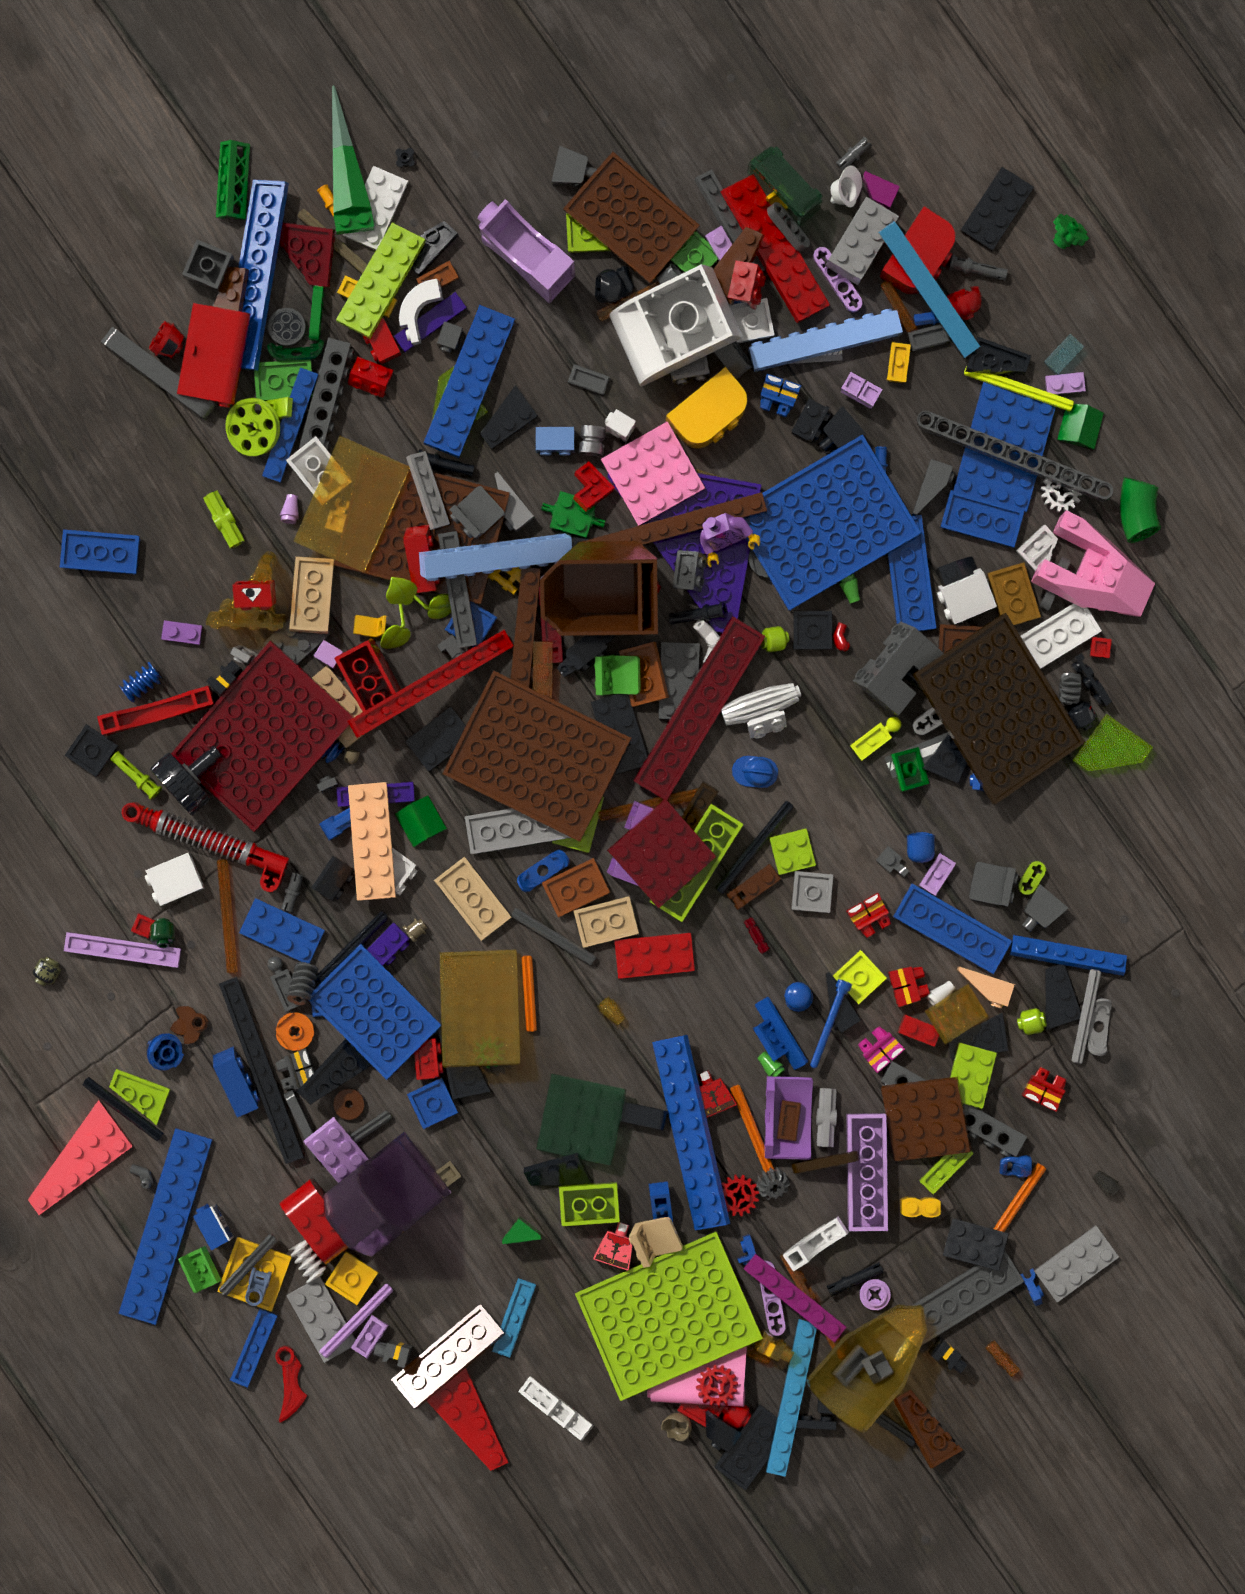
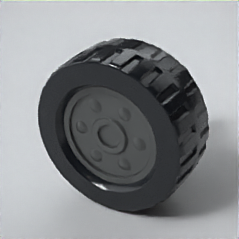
[150,746,223,815]

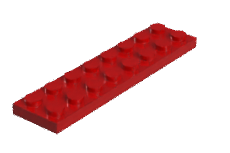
[720,174,830,323]

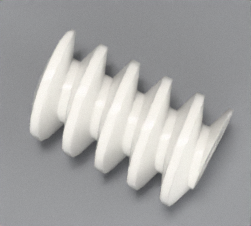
[289,1240,326,1283]

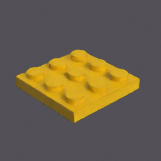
[217,1237,292,1312]

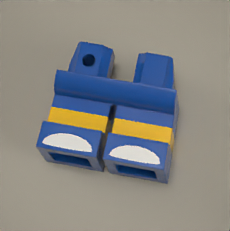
[760,374,801,418]

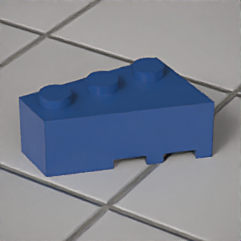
[213,1046,260,1118]

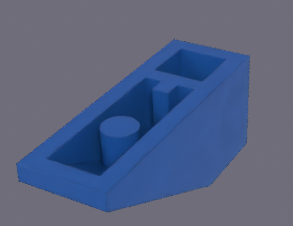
[649,1181,673,1222]

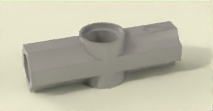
[816,1088,837,1147]

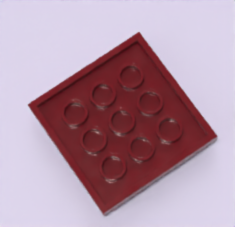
[607,799,716,908]

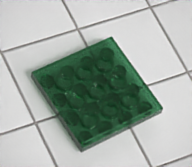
[536,1074,627,1165]

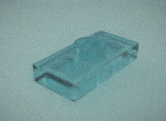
[1044,334,1084,375]

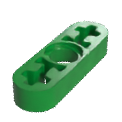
[309,285,324,341]

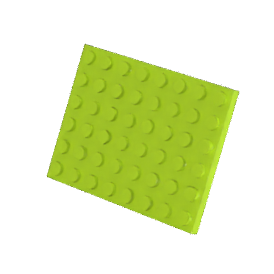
[575,1232,763,1401]

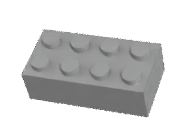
[825,197,899,285]

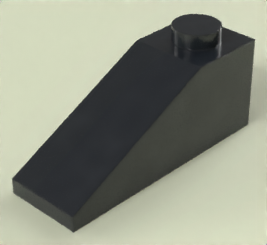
[825,972,861,1033]

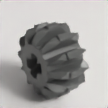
[1058,672,1081,705]
[756,1167,790,1200]

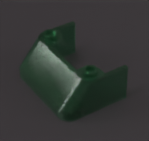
[747,146,823,227]

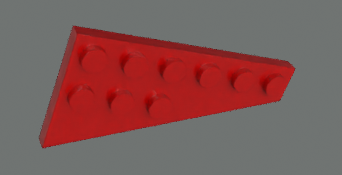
[427,1368,508,1471]

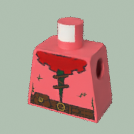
[593,1222,632,1270]

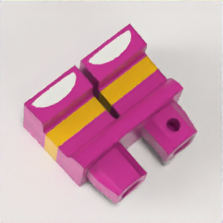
[858,1026,905,1073]

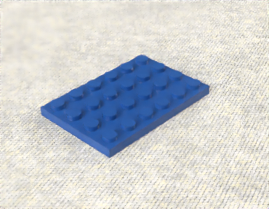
[953,382,1056,513]
[309,944,442,1080]

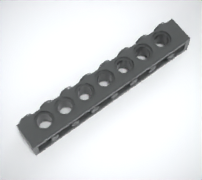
[880,1061,1027,1157]

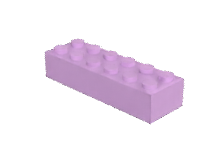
[846,1113,888,1231]

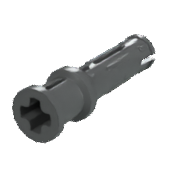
[948,254,1008,281]

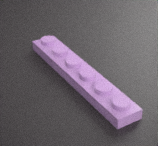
[64,932,181,968]

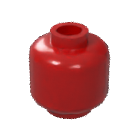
[721,1404,751,1429]

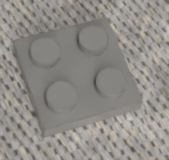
[791,871,833,913]

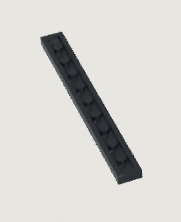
[219,977,304,1164]

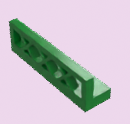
[216,140,250,220]

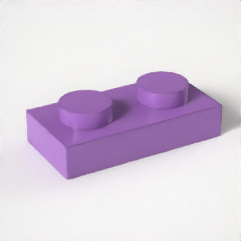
[161,620,203,645]

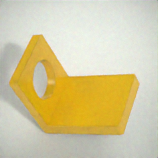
[353,615,387,638]

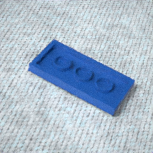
[940,490,1024,548]
[60,529,140,575]
[239,898,325,964]

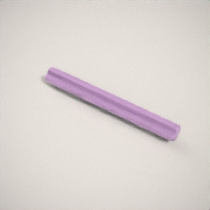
[319,1284,393,1358]

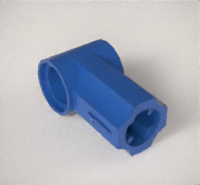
[319,808,351,841]

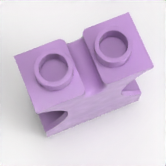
[477,199,575,304]

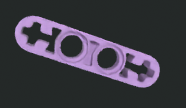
[813,247,862,313]
[760,1260,785,1336]

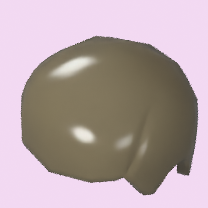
[661,1413,692,1441]

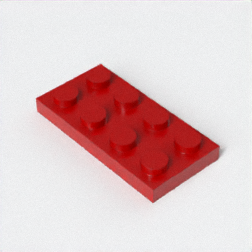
[614,933,695,979]

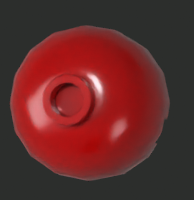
[946,286,982,320]

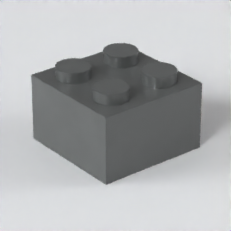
[182,240,234,293]

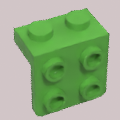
[594,655,641,695]

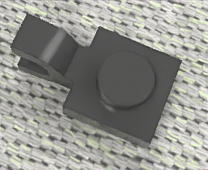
[876,846,909,877]

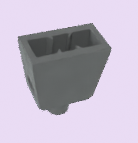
[552,146,597,187]
[1022,884,1068,932]

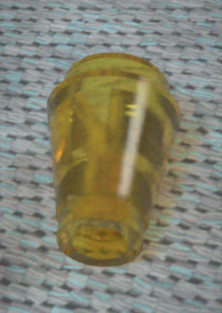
[598,997,625,1025]

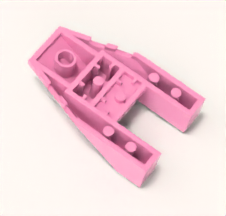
[1031,510,1155,617]

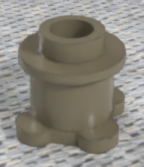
[403,918,427,942]

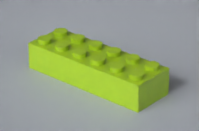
[650,804,743,922]

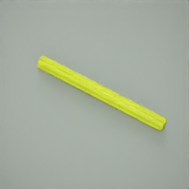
[964,366,1074,411]

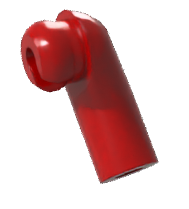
[832,623,850,651]

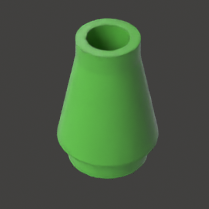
[839,574,860,603]
[757,1051,785,1077]

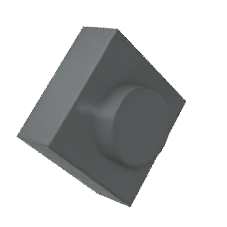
[317,775,339,792]

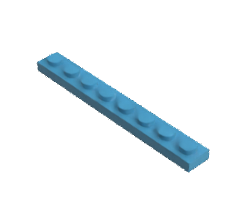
[766,1319,817,1477]

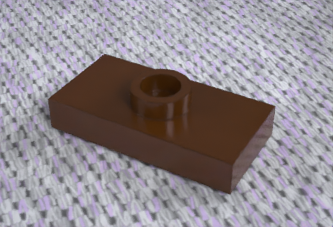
[777,1100,801,1141]

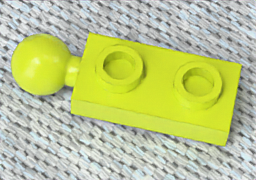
[850,717,901,761]

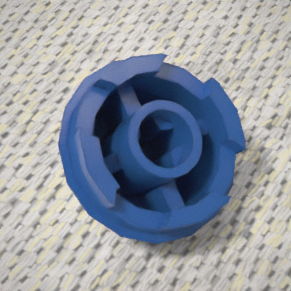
[146,1033,184,1071]

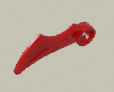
[275,1345,307,1423]

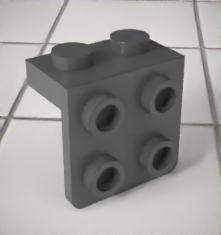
[449,486,504,539]
[969,862,1018,907]

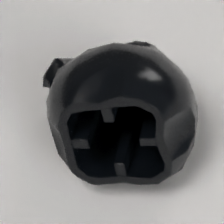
[595,266,635,304]

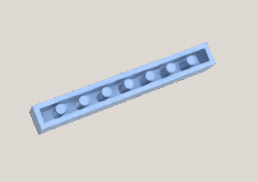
[748,309,903,372]
[419,533,572,581]

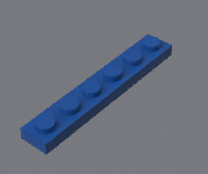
[262,367,319,482]
[1010,935,1127,976]

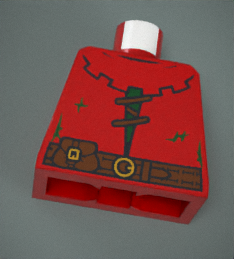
[698,1070,737,1118]

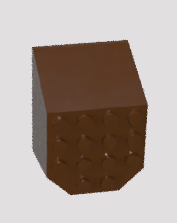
[540,541,658,636]

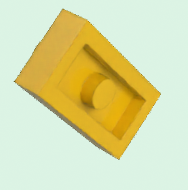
[887,342,911,383]

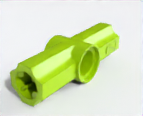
[203,490,245,549]

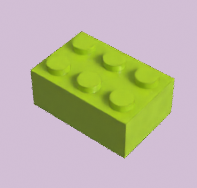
[559,1182,620,1226]

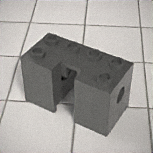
[853,621,943,716]

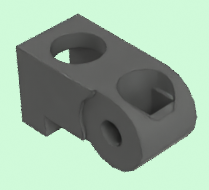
[437,634,465,659]

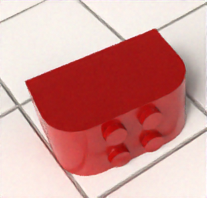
[880,206,955,295]
[334,638,401,712]
[279,1177,359,1264]

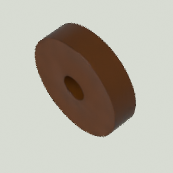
[333,1089,365,1120]

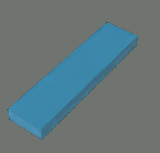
[492,1278,536,1358]

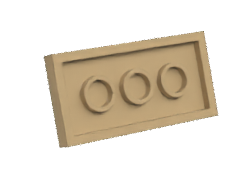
[289,557,334,634]
[312,666,363,749]
[434,857,512,941]

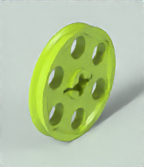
[226,398,280,456]

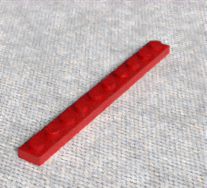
[347,629,514,738]

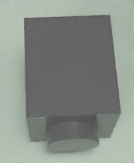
[437,322,463,353]

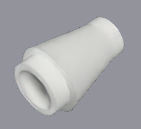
[927,981,956,1008]

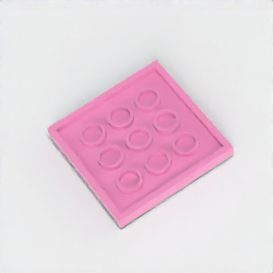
[601,422,705,526]

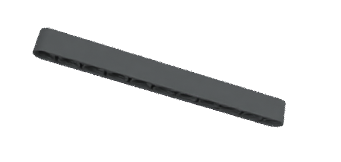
[917,411,1113,502]

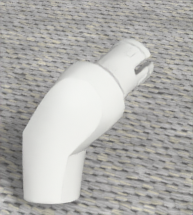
[693,620,720,662]

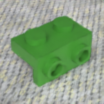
[178,1246,222,1293]

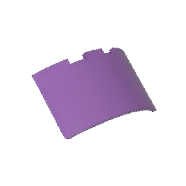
[764,1076,813,1160]

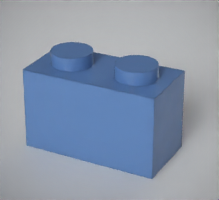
[536,427,574,456]

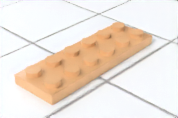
[348,782,396,901]

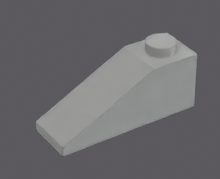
[495,472,534,533]

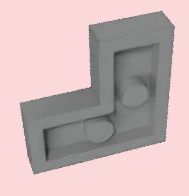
[230,645,258,664]

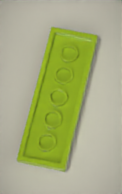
[336,223,426,339]

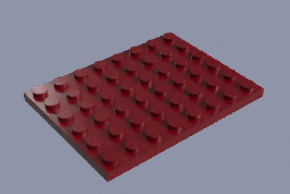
[171,641,354,832]

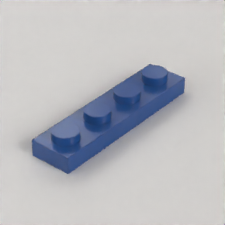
[230,1308,278,1388]

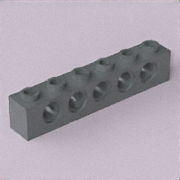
[299,338,354,451]

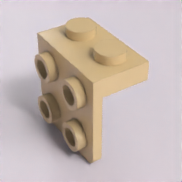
[629,1217,683,1268]

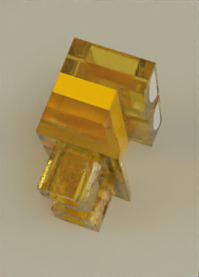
[754,1329,794,1362]

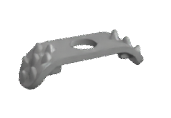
[1087,998,1112,1056]

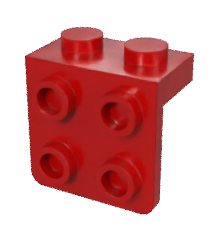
[728,261,766,310]

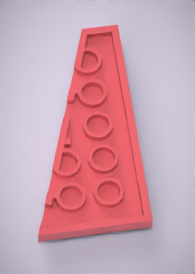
[28,1100,133,1215]

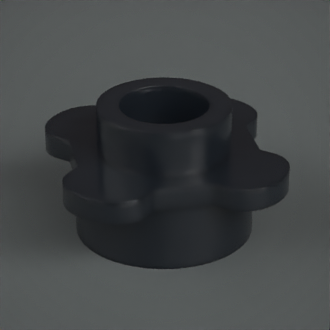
[395,148,415,167]

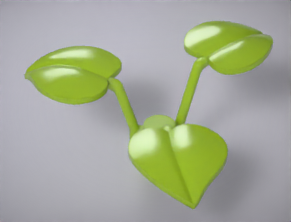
[380,577,452,649]

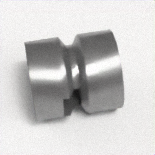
[579,425,606,456]

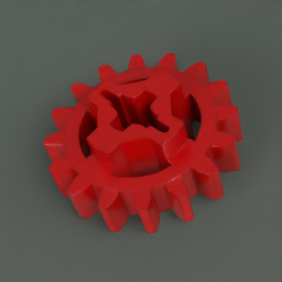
[721,1174,759,1216]
[696,1364,738,1408]

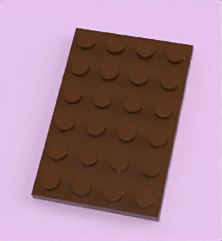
[563,152,700,284]

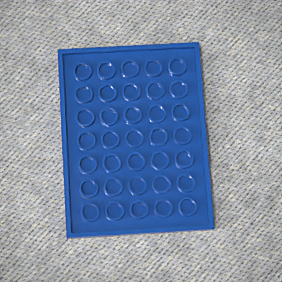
[743,434,921,611]

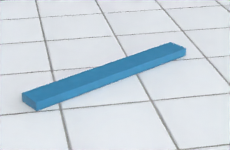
[878,221,980,358]

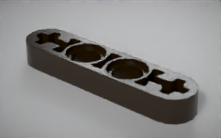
[791,1150,860,1174]

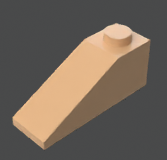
[957,967,1015,1009]

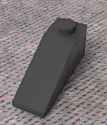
[911,459,955,516]

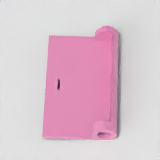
[647,1347,747,1407]

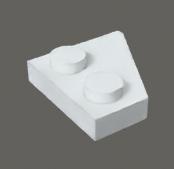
[1016,525,1058,571]

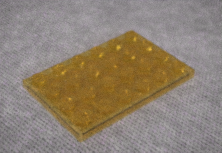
[293,436,410,572]
[440,950,520,1067]

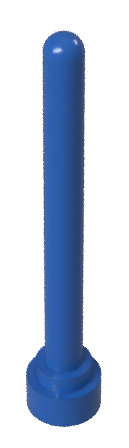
[810,979,853,1068]

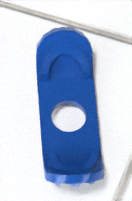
[517,850,570,892]

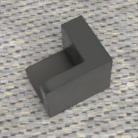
[861,1350,894,1384]

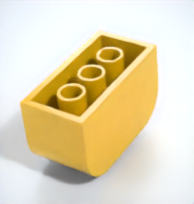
[666,367,747,448]

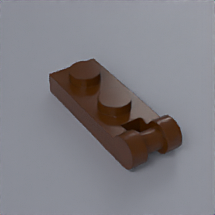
[726,864,781,910]

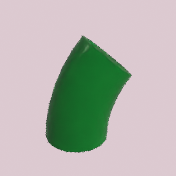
[1120,477,1161,543]

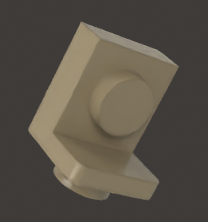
[428,1161,461,1193]

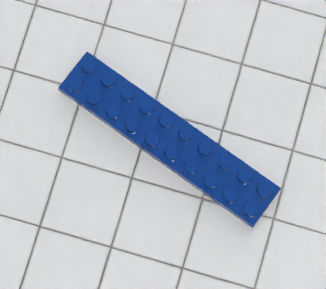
[238,180,289,371]
[652,1035,730,1230]
[119,1128,213,1325]

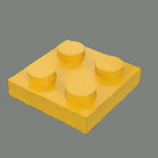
[325,1251,378,1305]

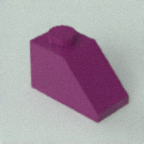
[862,171,900,210]

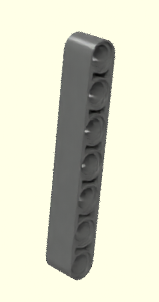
[657,264,753,379]
[101,327,217,420]

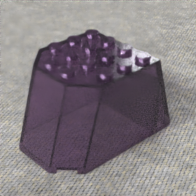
[323,1132,452,1257]

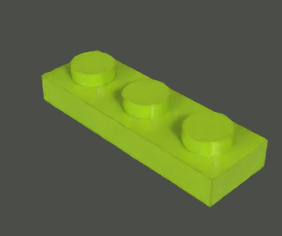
[919,1151,974,1194]

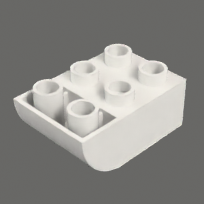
[609,264,743,387]

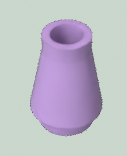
[280,494,299,524]

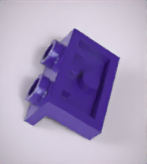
[367,922,410,966]

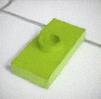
[260,397,293,421]

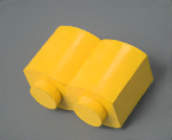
[900,1196,941,1217]

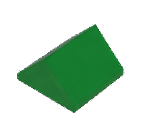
[1057,404,1104,450]
[890,747,929,792]
[395,796,447,848]
[502,1216,542,1244]

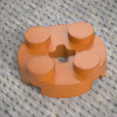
[276,1012,315,1051]

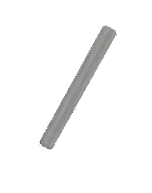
[1072,969,1101,1063]

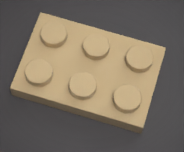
[574,896,639,948]

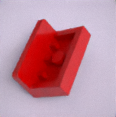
[348,357,393,398]
[414,1038,443,1080]

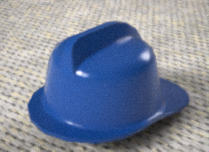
[732,756,778,788]

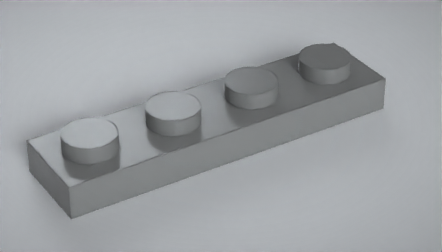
[406,451,450,530]

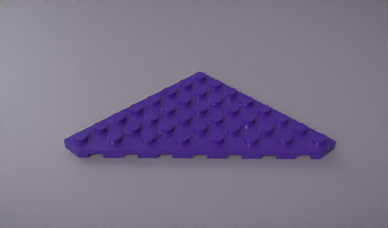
[607,473,761,633]

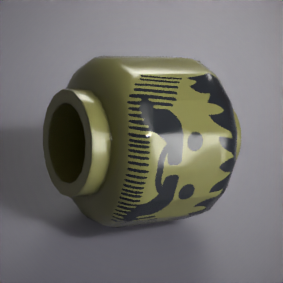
[32,956,61,986]

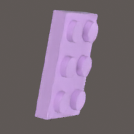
[304,1117,368,1183]

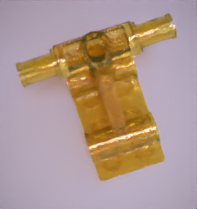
[206,551,286,631]

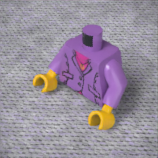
[700,513,760,567]

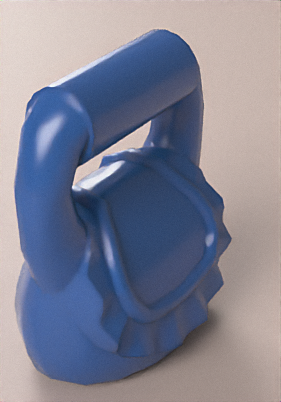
[999,1155,1032,1178]

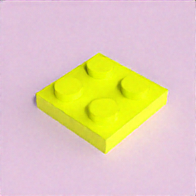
[833,950,887,1004]

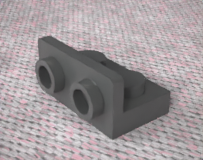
[673,550,707,592]

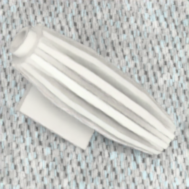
[721,683,801,739]

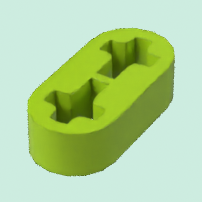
[1018,861,1046,895]

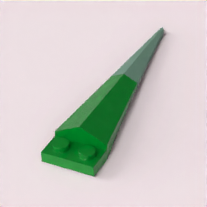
[332,85,374,235]

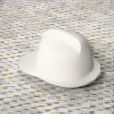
[830,166,862,207]

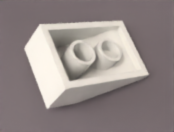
[286,436,352,506]

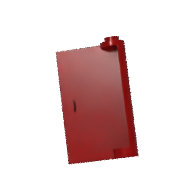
[177,303,251,408]

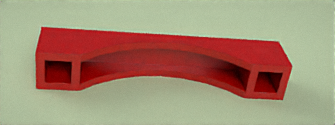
[97,686,215,736]

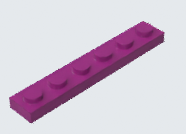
[743,1253,846,1342]

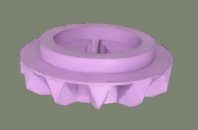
[860,1279,891,1310]

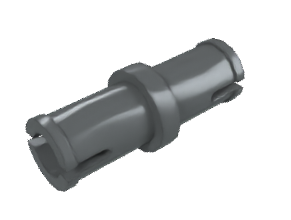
[836,137,872,171]
[281,872,304,912]

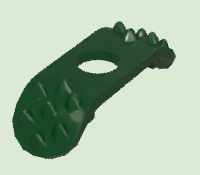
[267,340,324,361]

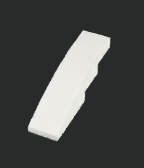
[518,1376,594,1441]

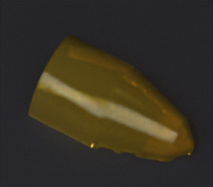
[806,1305,927,1433]

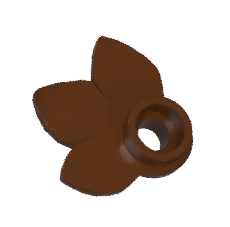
[170,1006,208,1044]

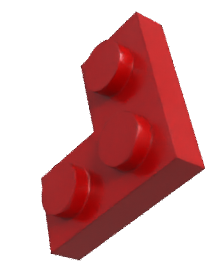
[573,461,615,512]

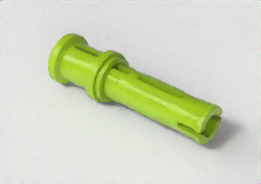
[110,751,162,800]

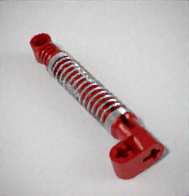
[122,802,289,892]

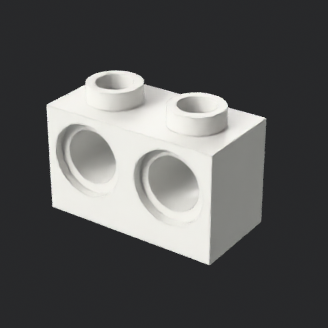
[605,409,636,442]

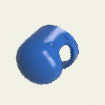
[907,832,935,863]
[784,982,813,1012]

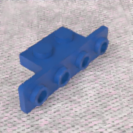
[753,997,808,1070]

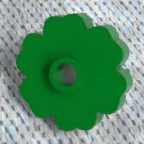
[1053,214,1089,249]

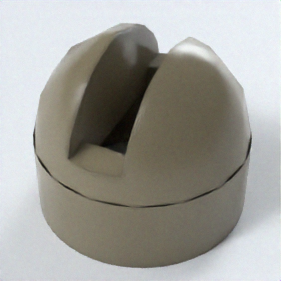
[344,749,360,764]

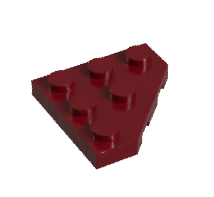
[279,222,336,287]

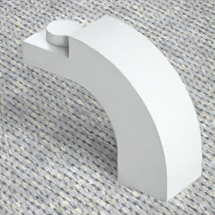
[399,279,443,345]
[783,1217,849,1271]

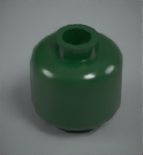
[150,918,175,948]

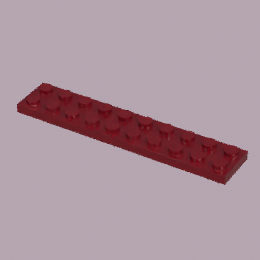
[633,616,765,800]

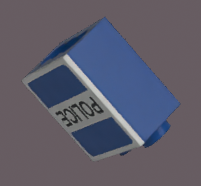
[193,1204,234,1250]

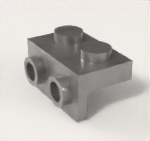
[670,356,710,385]

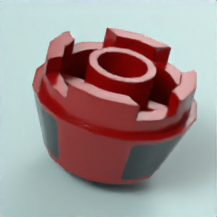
[149,321,184,359]

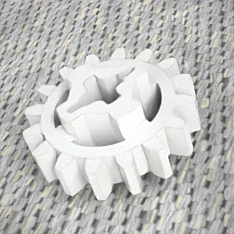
[1040,474,1082,512]

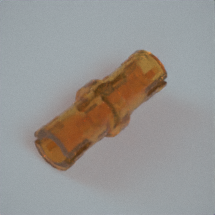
[985,1340,1020,1377]

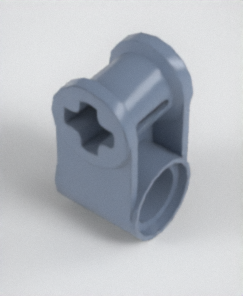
[245,1267,272,1306]

